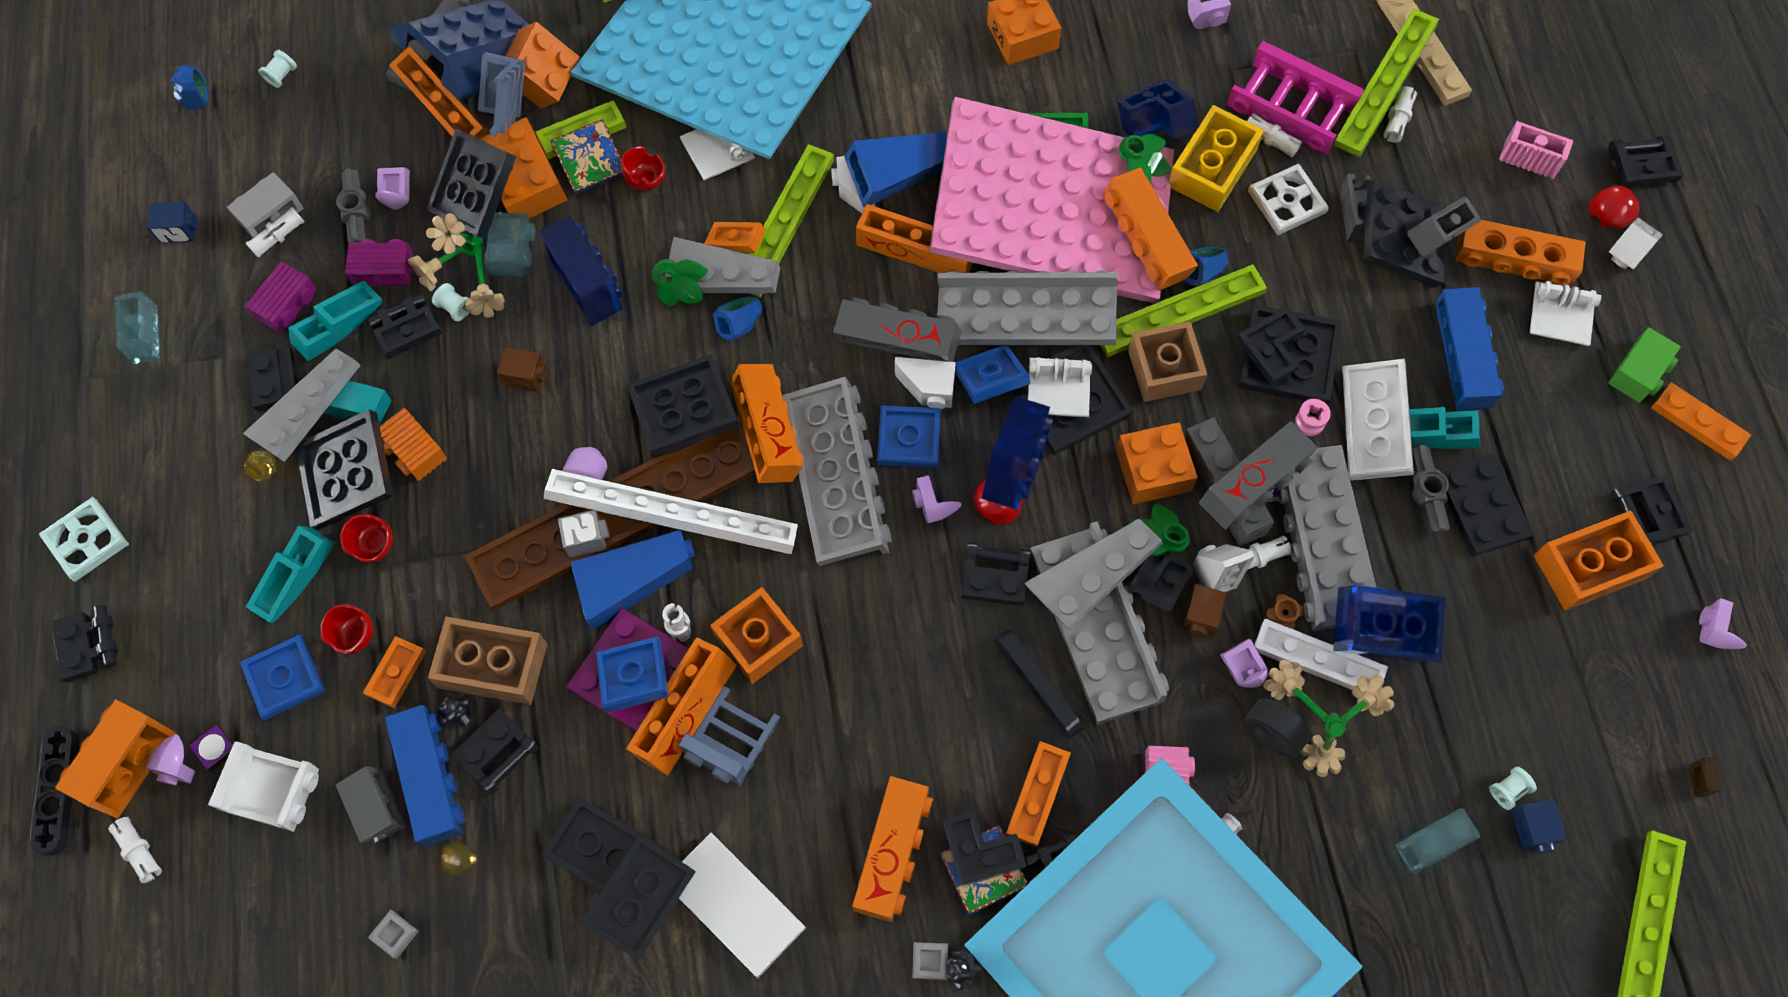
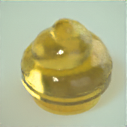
[243,451,276,481]
[441,841,477,876]

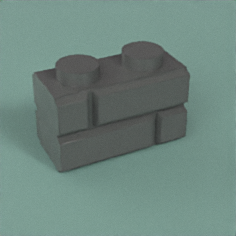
[1408,196,1480,257]

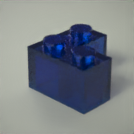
[1117,78,1199,140]

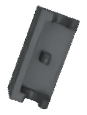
[1339,174,1371,241]
[335,766,407,844]

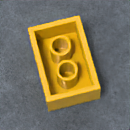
[1169,105,1264,212]

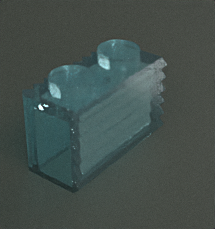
[484,213,535,277]
[114,291,159,364]
[1396,808,1480,874]

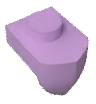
[1188,0,1231,29]
[375,167,409,210]
[912,475,961,523]
[1699,598,1747,649]
[1220,639,1268,688]
[146,734,196,786]

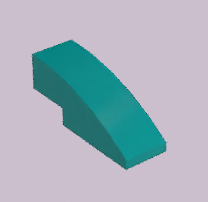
[288,281,382,361]
[324,381,392,425]
[1409,407,1480,449]
[246,525,336,623]

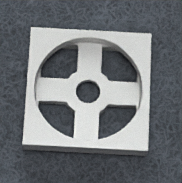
[1248,164,1329,235]

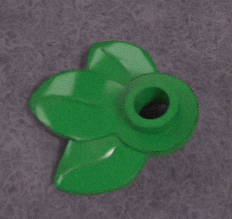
[1118,134,1172,182]
[652,259,708,307]
[1129,504,1189,556]

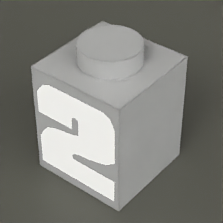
[558,510,609,558]

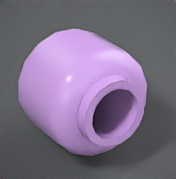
[563,447,607,480]

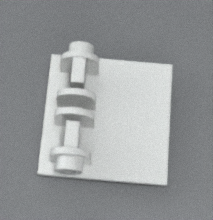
[680,129,755,181]
[1529,281,1601,346]
[1028,357,1092,417]

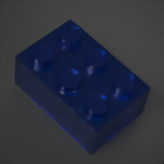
[538,215,623,326]
[981,396,1053,510]
[1333,585,1446,663]

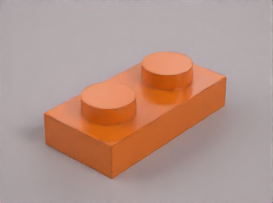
[704,222,766,253]
[363,636,426,709]

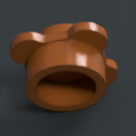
[1266,594,1304,629]

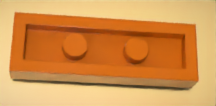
[1651,382,1751,461]
[1006,741,1071,847]

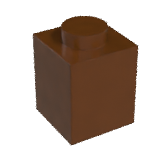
[497,347,548,392]
[1182,584,1227,638]

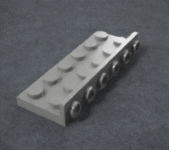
[937,270,1117,345]
[782,377,892,566]
[1278,445,1384,631]
[1030,521,1169,725]

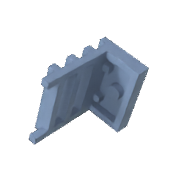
[478,52,525,136]
[679,686,780,787]

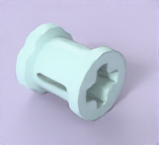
[258,50,297,88]
[432,283,470,321]
[1489,767,1537,810]

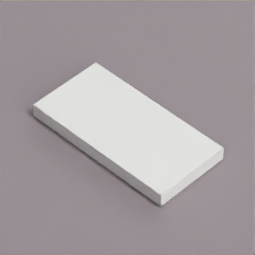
[1342,359,1414,481]
[679,833,806,979]

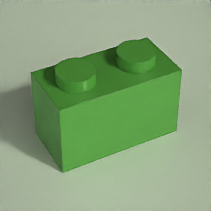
[1608,327,1681,403]

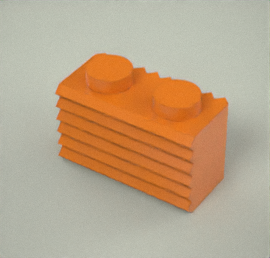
[380,408,447,481]

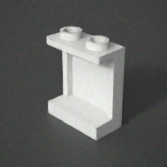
[208,741,319,832]

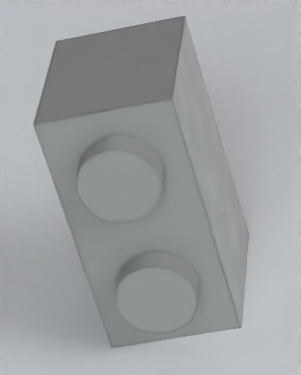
[227,172,304,238]

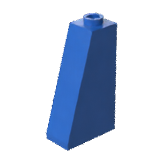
[844,132,947,207]
[571,530,695,630]

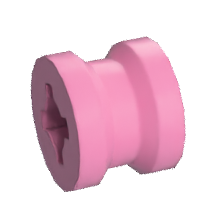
[1295,399,1330,436]

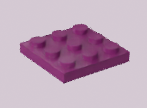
[566,608,689,732]

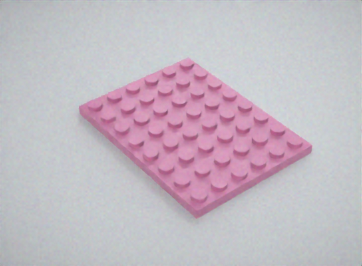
[929,97,1174,304]

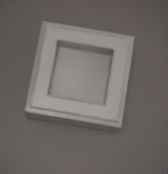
[368,909,419,959]
[913,942,948,980]

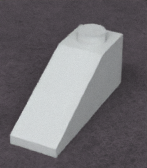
[1192,544,1255,592]

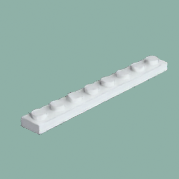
[544,469,798,554]

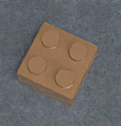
[1128,321,1208,402]

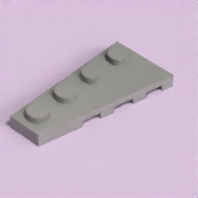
[665,237,780,293]
[243,349,361,462]
[1025,519,1162,630]

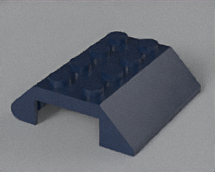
[391,0,529,101]

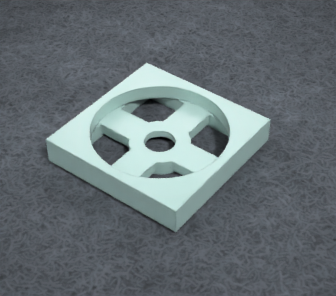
[39,497,129,582]

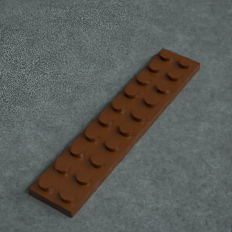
[465,415,756,611]

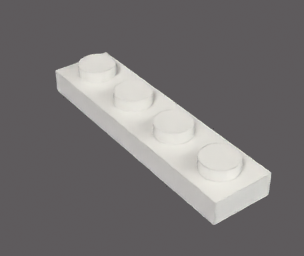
[1254,619,1388,690]

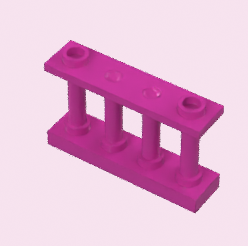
[1227,41,1364,154]

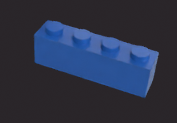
[1435,287,1504,410]
[385,705,465,847]

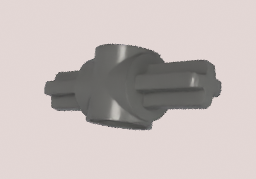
[336,168,371,243]
[1412,445,1450,534]

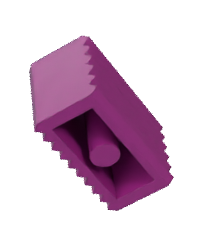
[345,239,414,286]
[244,262,316,333]

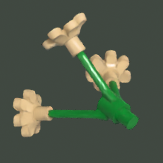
[407,213,505,318]
[1263,660,1394,777]

